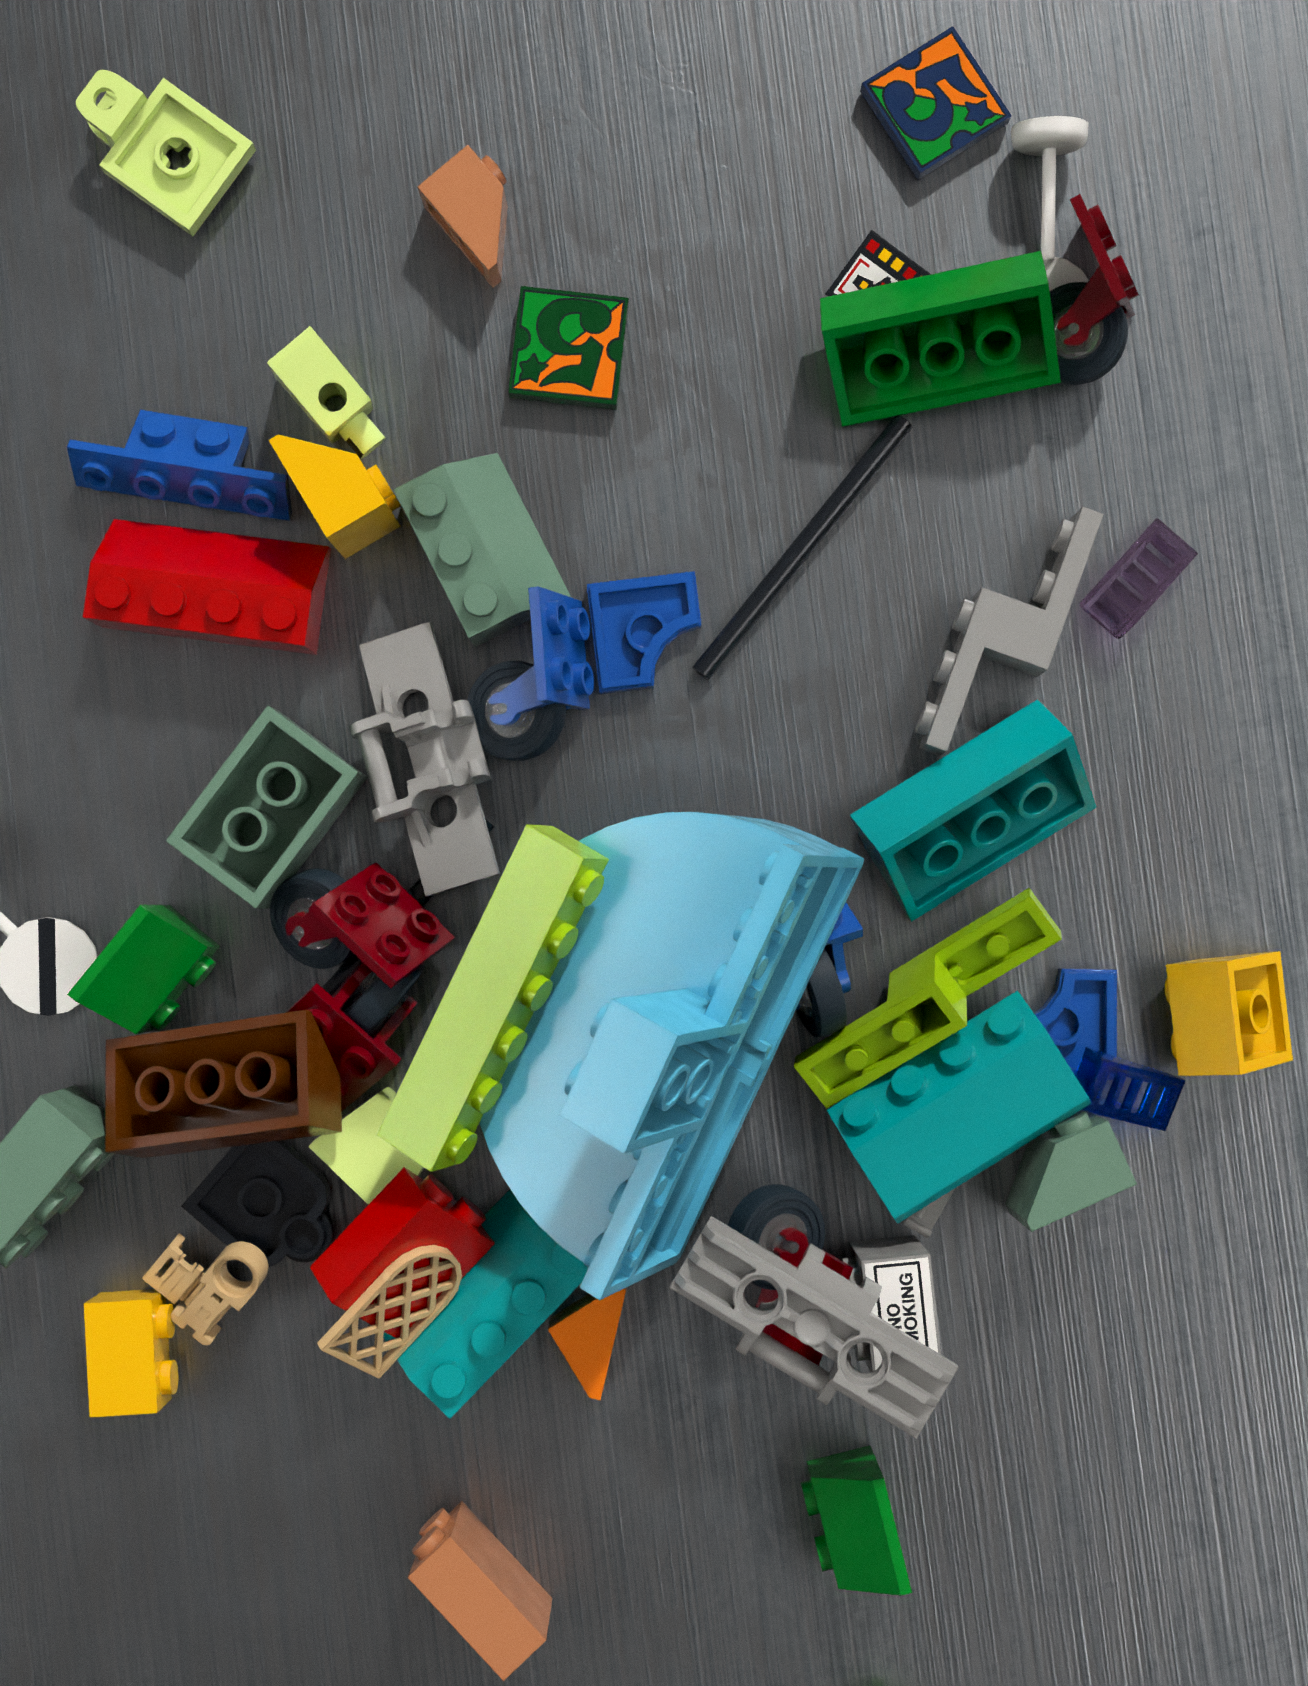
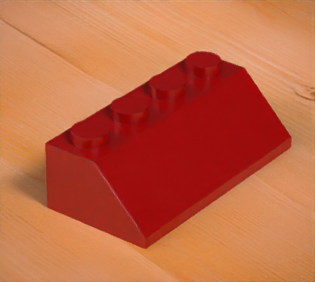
[83,519,331,655]

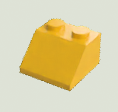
[269,434,401,559]
[1164,951,1293,1076]

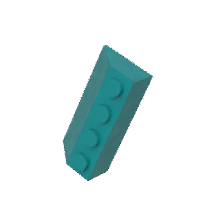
[850,699,1097,922]
[827,990,1091,1224]
[383,1189,589,1419]

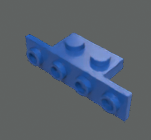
[67,410,292,521]

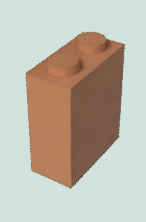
[407,1501,553,1681]

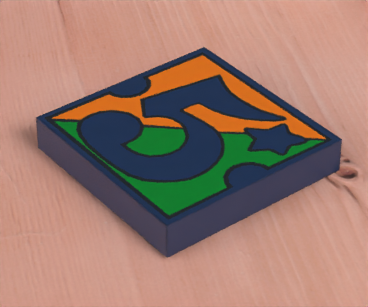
[860,26,1012,180]

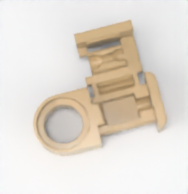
[142,1233,269,1345]

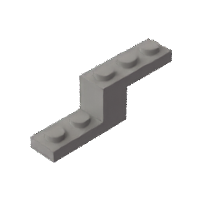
[915,507,1104,756]

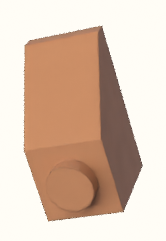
[417,145,508,288]

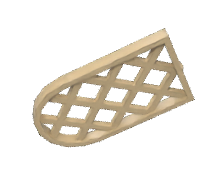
[317,1245,462,1379]

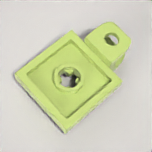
[76,70,256,237]

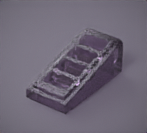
[1080,518,1198,639]

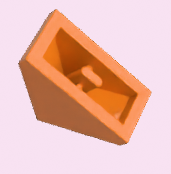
[548,1287,627,1401]

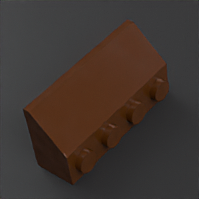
[105,1010,342,1158]

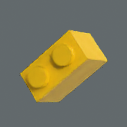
[84,1289,179,1418]

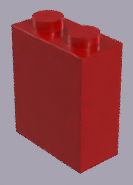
[310,1167,495,1338]

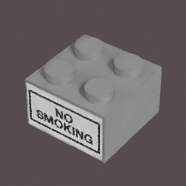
[841,1235,941,1372]

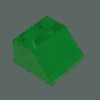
[67,904,220,1035]
[800,1445,912,1596]

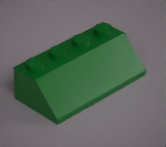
[820,251,1061,427]

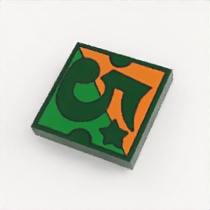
[508,286,629,410]

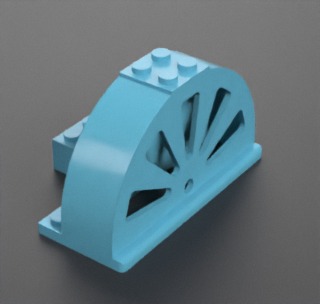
[479,812,864,1300]

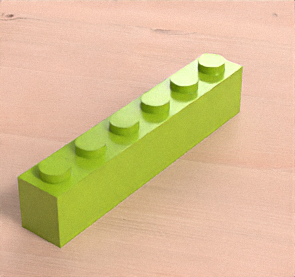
[377,824,609,1172]

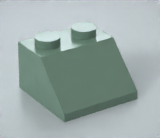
[1005,1109,1137,1232]

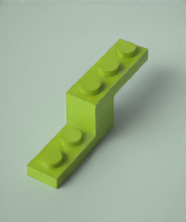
[794,888,1062,1109]

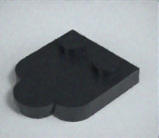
[181,1140,333,1267]

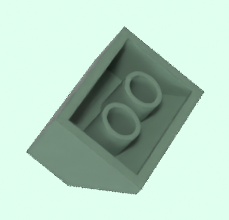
[393,453,571,647]

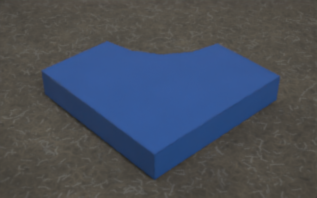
[586,571,701,694]
[1034,969,1117,1080]

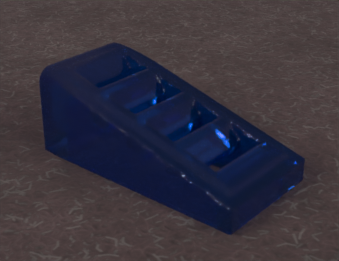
[1075,1047,1186,1131]

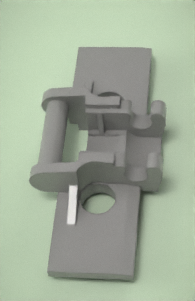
[349,622,500,897]
[669,1216,959,1439]

